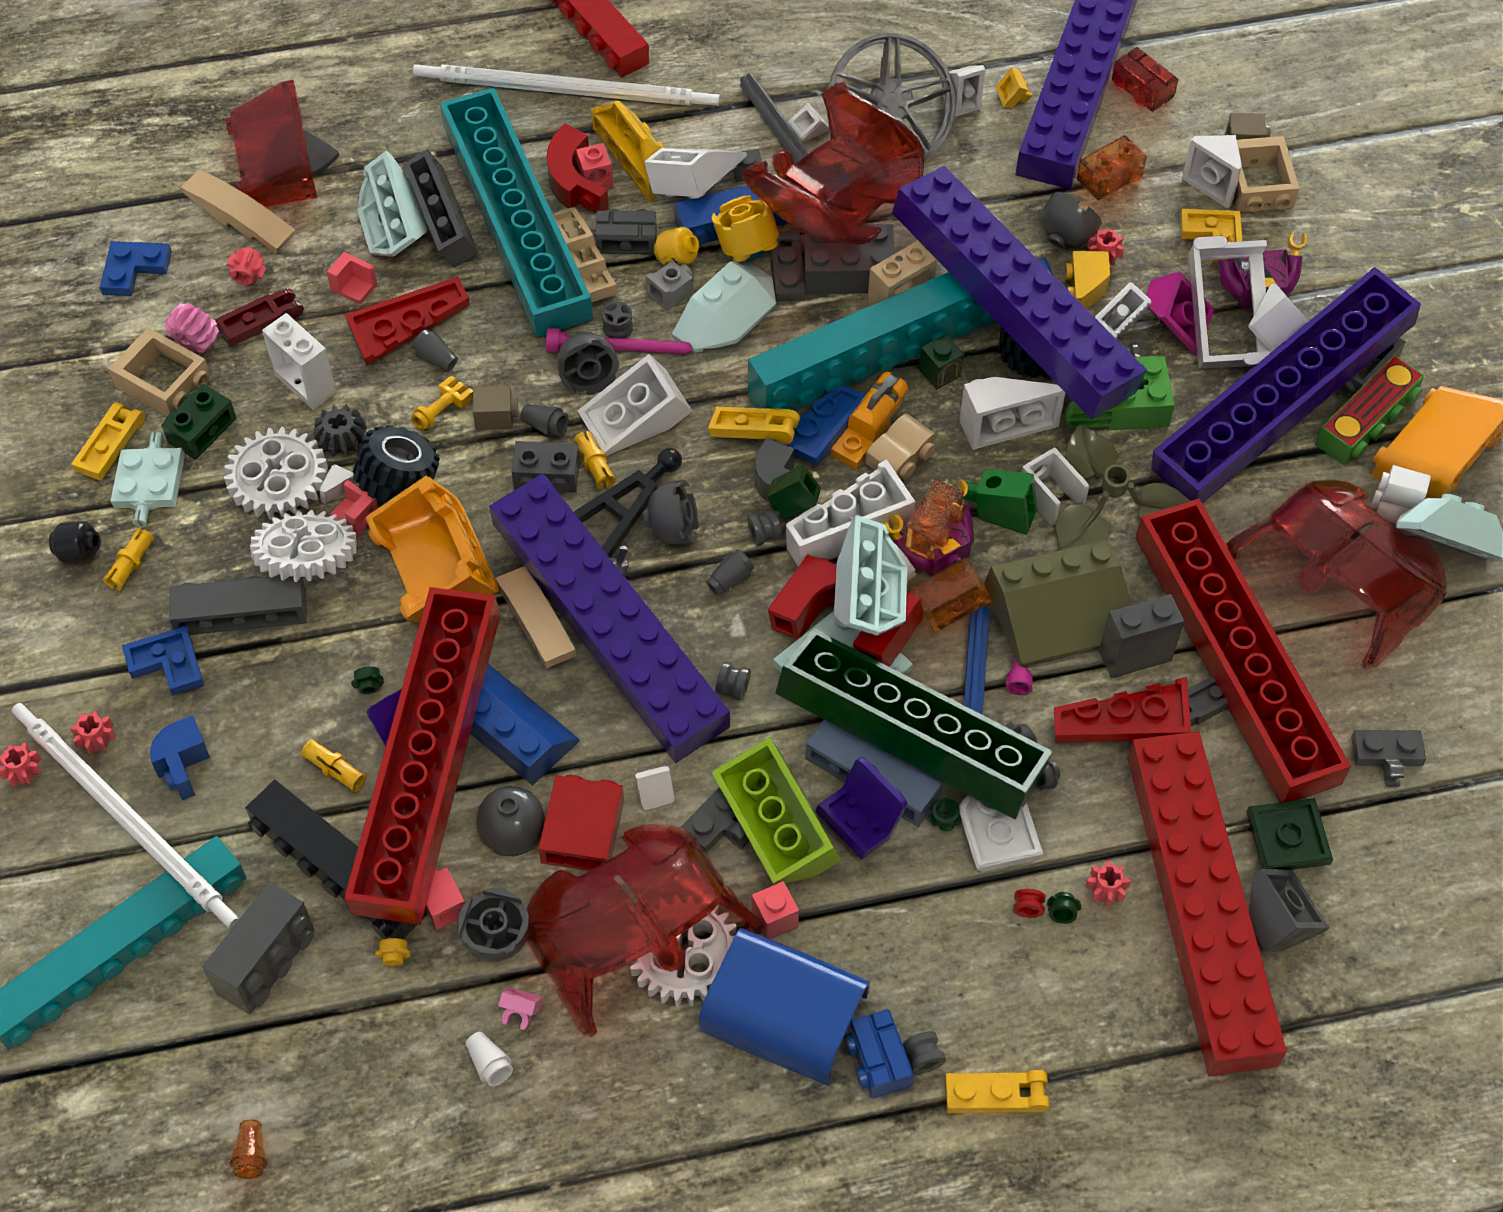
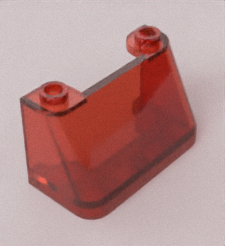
[225,79,317,207]

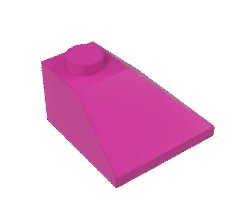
[1146,271,1214,355]

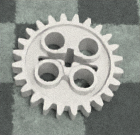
[224,427,328,519]
[250,510,357,582]
[626,894,737,1007]

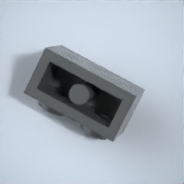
[512,441,580,494]

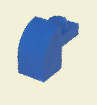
[150,715,210,800]

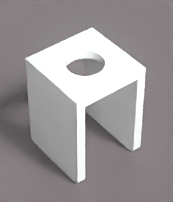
[1022,447,1089,526]

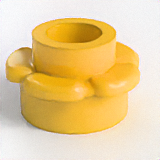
[375,938,410,966]

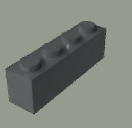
[403,149,479,268]
[169,575,307,635]

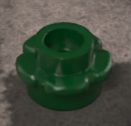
[351,667,384,694]
[928,798,962,831]
[1047,892,1081,924]

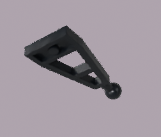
[574,448,682,558]

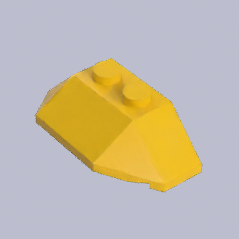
[591,100,664,203]

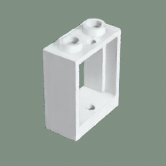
[262,313,337,410]

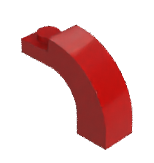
[546,123,609,213]

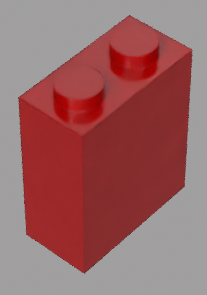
[538,774,624,874]

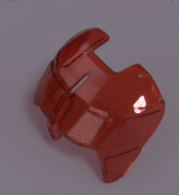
[742,82,925,245]
[1226,479,1447,669]
[527,823,764,1038]

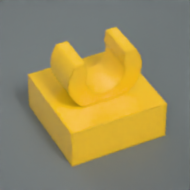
[995,67,1032,109]

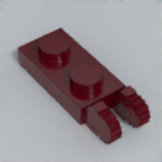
[215,288,304,347]

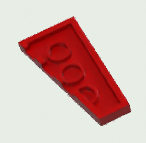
[345,276,470,366]
[1054,677,1191,743]

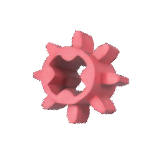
[1087,229,1124,265]
[227,247,266,285]
[70,710,115,755]
[0,743,41,787]
[1085,860,1131,907]

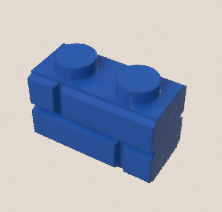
[844,1009,914,1099]

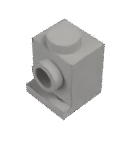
[646,261,693,312]

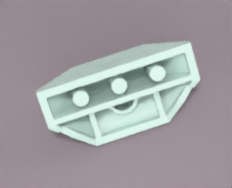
[357,151,429,256]
[672,261,776,353]
[1396,494,1503,560]
[834,515,907,636]

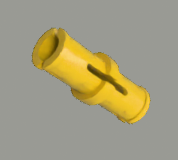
[574,431,616,490]
[103,528,155,591]
[301,739,367,792]

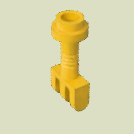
[411,376,473,430]

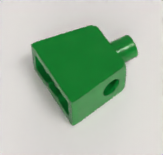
[963,469,1037,535]

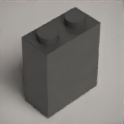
[1099,594,1184,679]

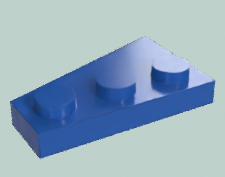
[774,385,865,466]

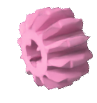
[164,303,219,353]

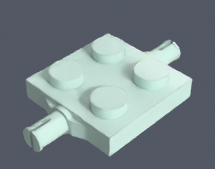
[110,432,185,527]

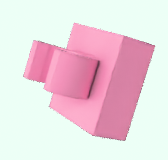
[498,987,544,1030]

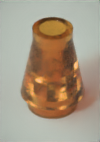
[229,1119,267,1179]

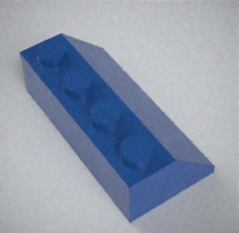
[470,664,579,786]

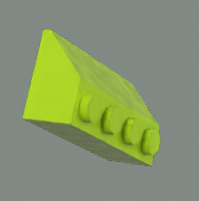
[712,737,842,885]

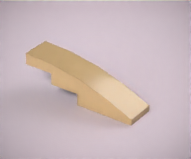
[180,169,295,254]
[553,207,618,303]
[495,566,576,669]

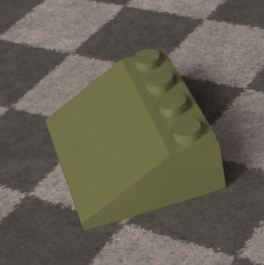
[983,539,1131,667]

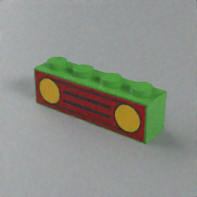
[1315,355,1425,466]

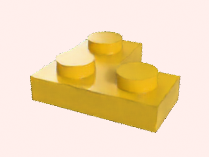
[1180,209,1242,263]

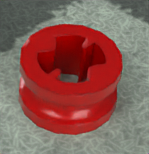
[1013,889,1046,918]

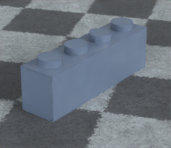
[805,720,943,828]

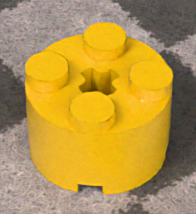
[712,195,779,262]

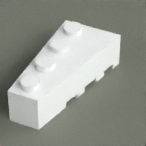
[786,459,916,567]

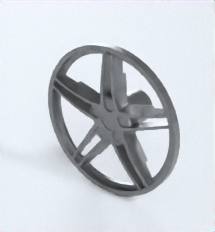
[828,33,956,167]

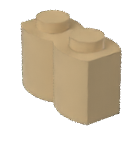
[866,413,936,480]

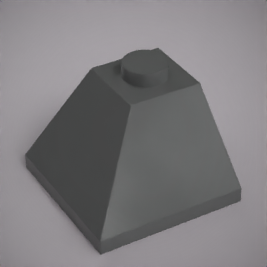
[1249,869,1329,952]

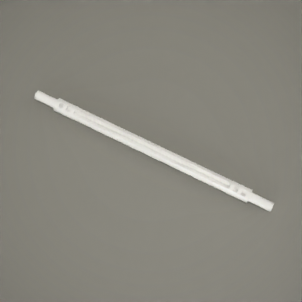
[413,64,720,106]
[11,703,240,930]

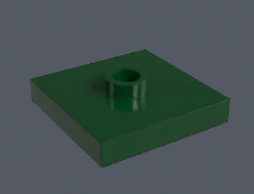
[1247,798,1333,870]

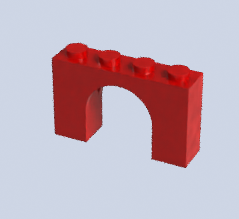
[768,554,923,667]

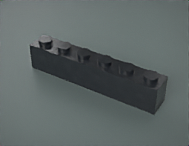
[245,779,428,939]

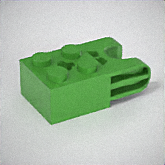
[1065,355,1175,431]

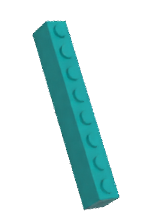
[0,836,247,1050]

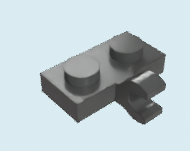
[1351,730,1426,787]
[679,787,749,854]

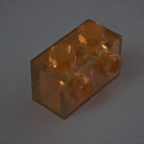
[1076,135,1147,201]
[904,479,966,561]
[910,557,992,632]

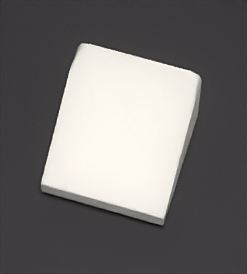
[788,103,831,142]
[320,464,355,504]
[635,766,675,810]

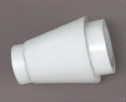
[465,1032,513,1086]

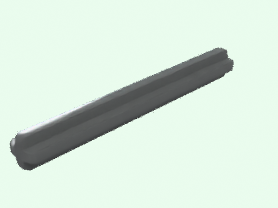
[740,74,819,172]

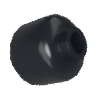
[49,521,101,563]

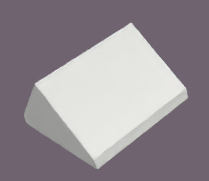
[1182,135,1242,209]
[1248,283,1309,351]

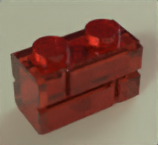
[1112,47,1179,112]

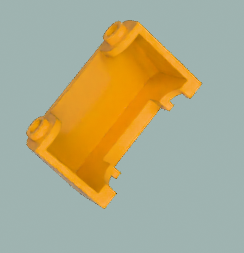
[1371,386,1503,500]
[366,475,499,624]

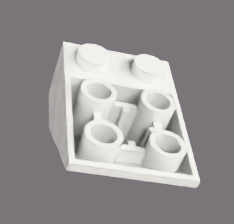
[644,148,747,199]

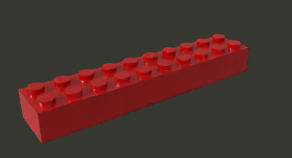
[1135,499,1351,802]
[344,587,500,925]
[1127,731,1287,1077]

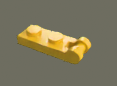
[71,402,146,481]
[708,406,800,445]
[945,1070,1050,1113]

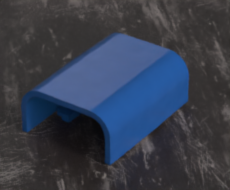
[699,928,870,1086]

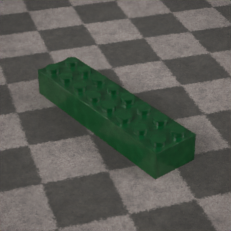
[775,628,1053,819]

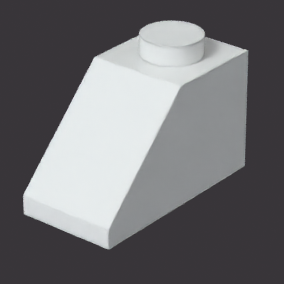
[942,65,985,117]

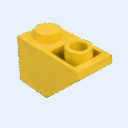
[1065,251,1110,309]

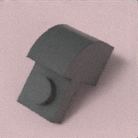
[755,437,795,502]

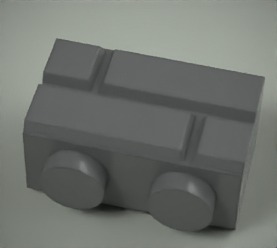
[595,208,657,255]

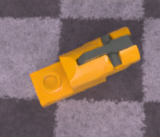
[831,372,908,470]

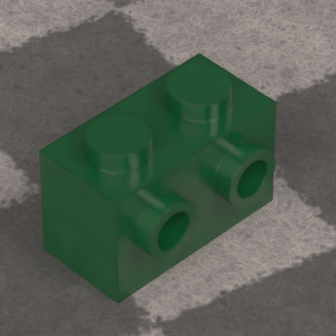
[161,383,237,460]

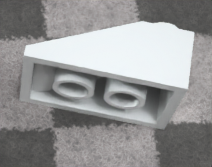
[577,354,692,456]
[959,377,1065,450]

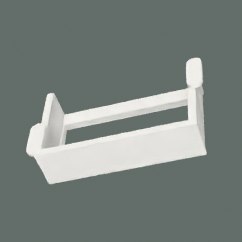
[1189,236,1272,370]

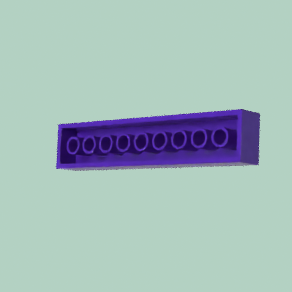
[1015,0,1137,189]
[892,166,1147,419]
[1151,267,1421,504]
[489,473,730,763]

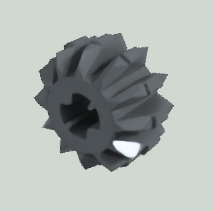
[313,404,367,457]

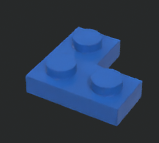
[100,241,172,296]
[122,626,205,696]

